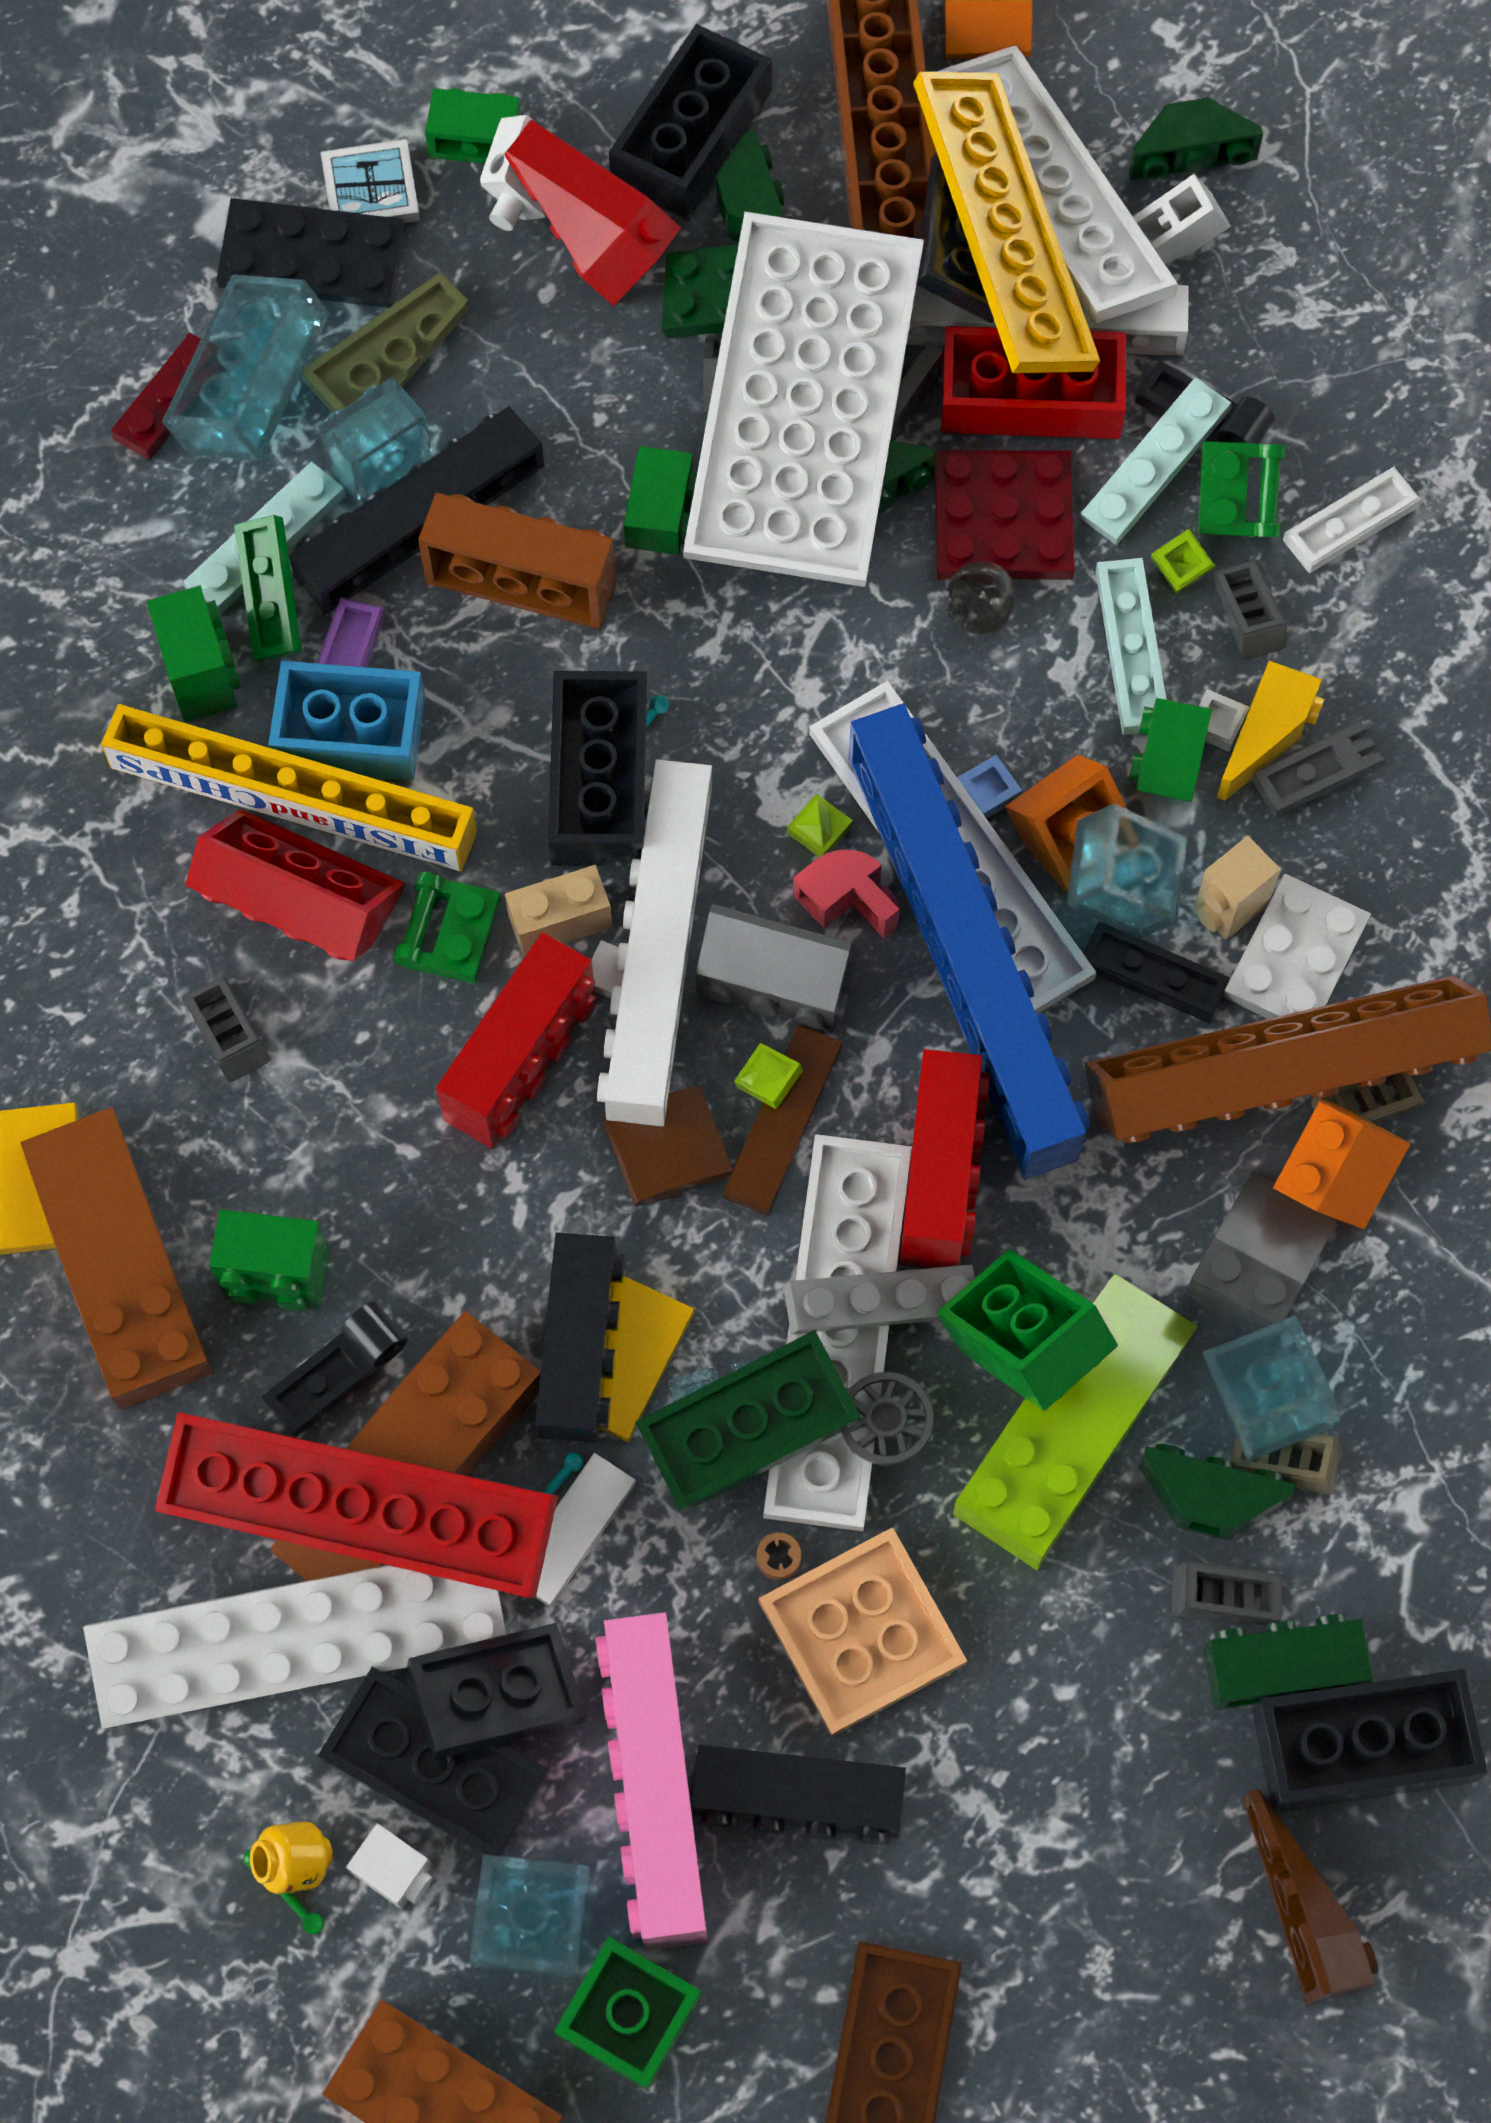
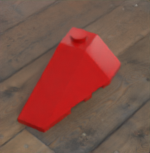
[504,120,681,306]

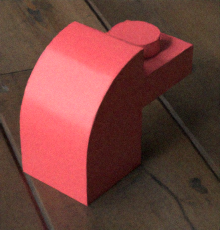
[793,850,900,939]

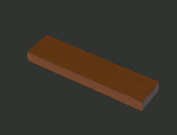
[723,1025,842,1216]

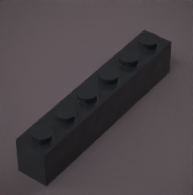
[288,406,544,615]

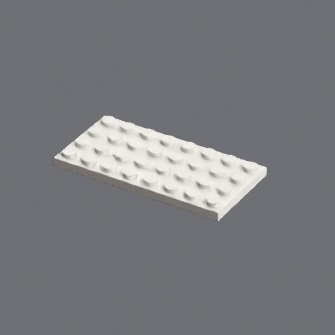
[683,212,924,587]

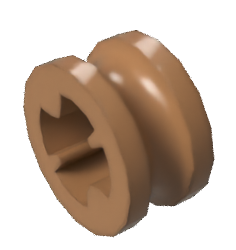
[756,1532,802,1580]

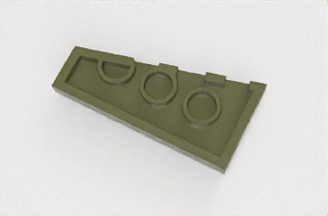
[300,272,470,439]

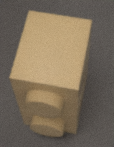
[1194,836,1281,940]
[505,865,613,957]

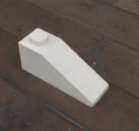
[1133,174,1231,264]

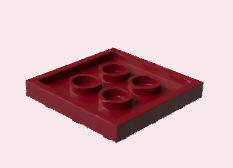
[935,451,1075,580]

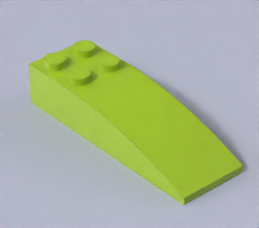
[953,1273,1198,1570]

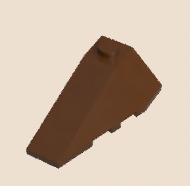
[1242,1789,1378,2006]

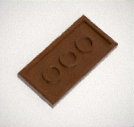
[825,1941,962,2123]

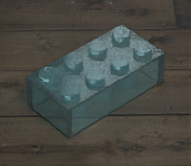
[162,275,329,461]

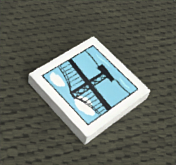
[321,139,420,223]

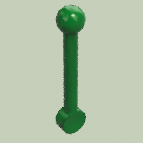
[243,1849,325,1934]

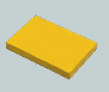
[0,1102,78,1255]
[600,1276,695,1443]

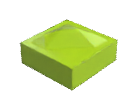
[1150,529,1215,594]
[787,794,853,857]
[734,1043,803,1109]

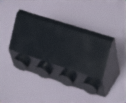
[548,671,648,866]

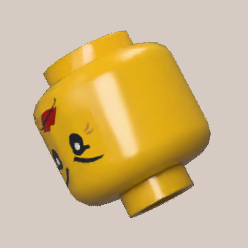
[250,1821,333,1895]

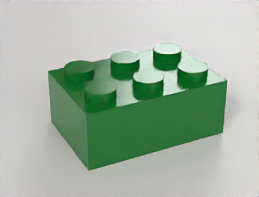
[936,1249,1118,1411]

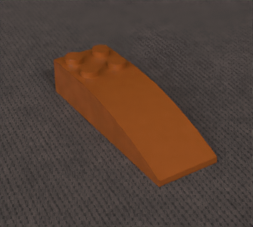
[20,1107,214,1410]
[270,1310,541,1581]

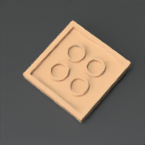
[758,1527,967,1737]

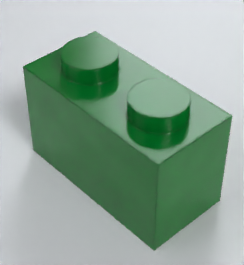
[425,88,521,164]
[624,446,697,555]
[1129,697,1212,803]

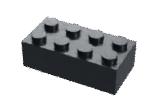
[609,24,772,219]
[1252,1669,1488,1812]

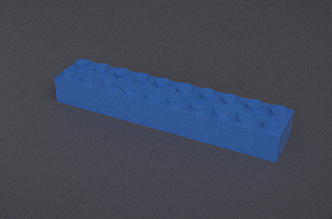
[848,703,1090,1180]

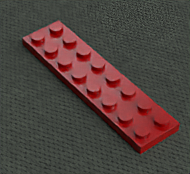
[155,1412,558,1598]

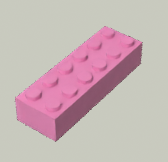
[596,1612,708,1951]

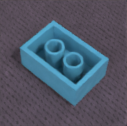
[268,661,426,781]

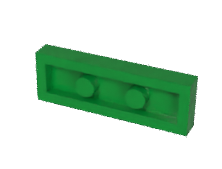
[234,515,302,662]

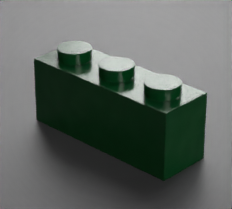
[1203,1614,1374,1710]

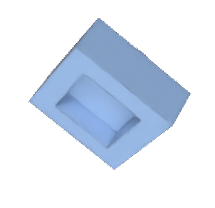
[957,755,1022,819]

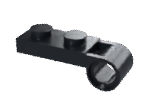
[1135,360,1275,444]
[262,1301,408,1438]

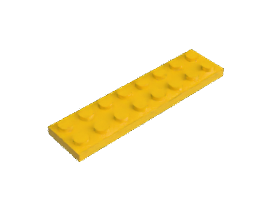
[913,71,1100,373]

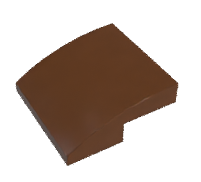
[602,1085,733,1207]

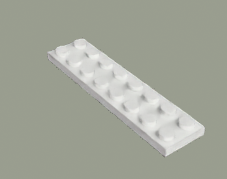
[938,45,1178,324]
[809,681,1096,1015]
[763,1134,912,1532]
[83,1565,507,1729]

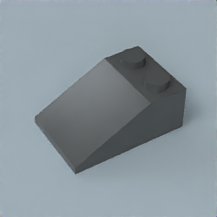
[1185,1171,1338,1342]

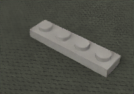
[783,1265,975,1334]

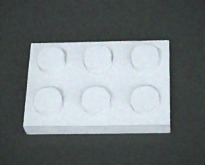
[1223,874,1371,1019]

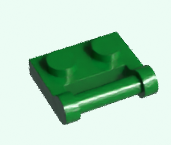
[1197,441,1286,537]
[392,872,501,984]

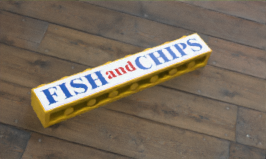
[101,704,477,872]

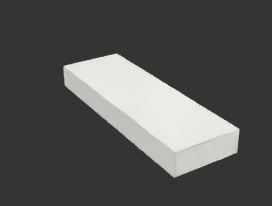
[1283,467,1421,574]
[536,1453,636,1608]

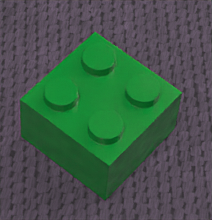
[146,585,242,723]
[209,1209,330,1311]
[554,1936,702,2092]

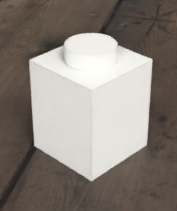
[346,1823,433,1910]

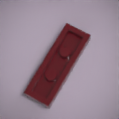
[110,332,228,461]

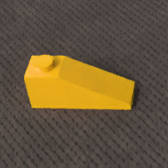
[1217,660,1325,801]

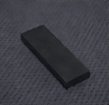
[1083,921,1230,1024]

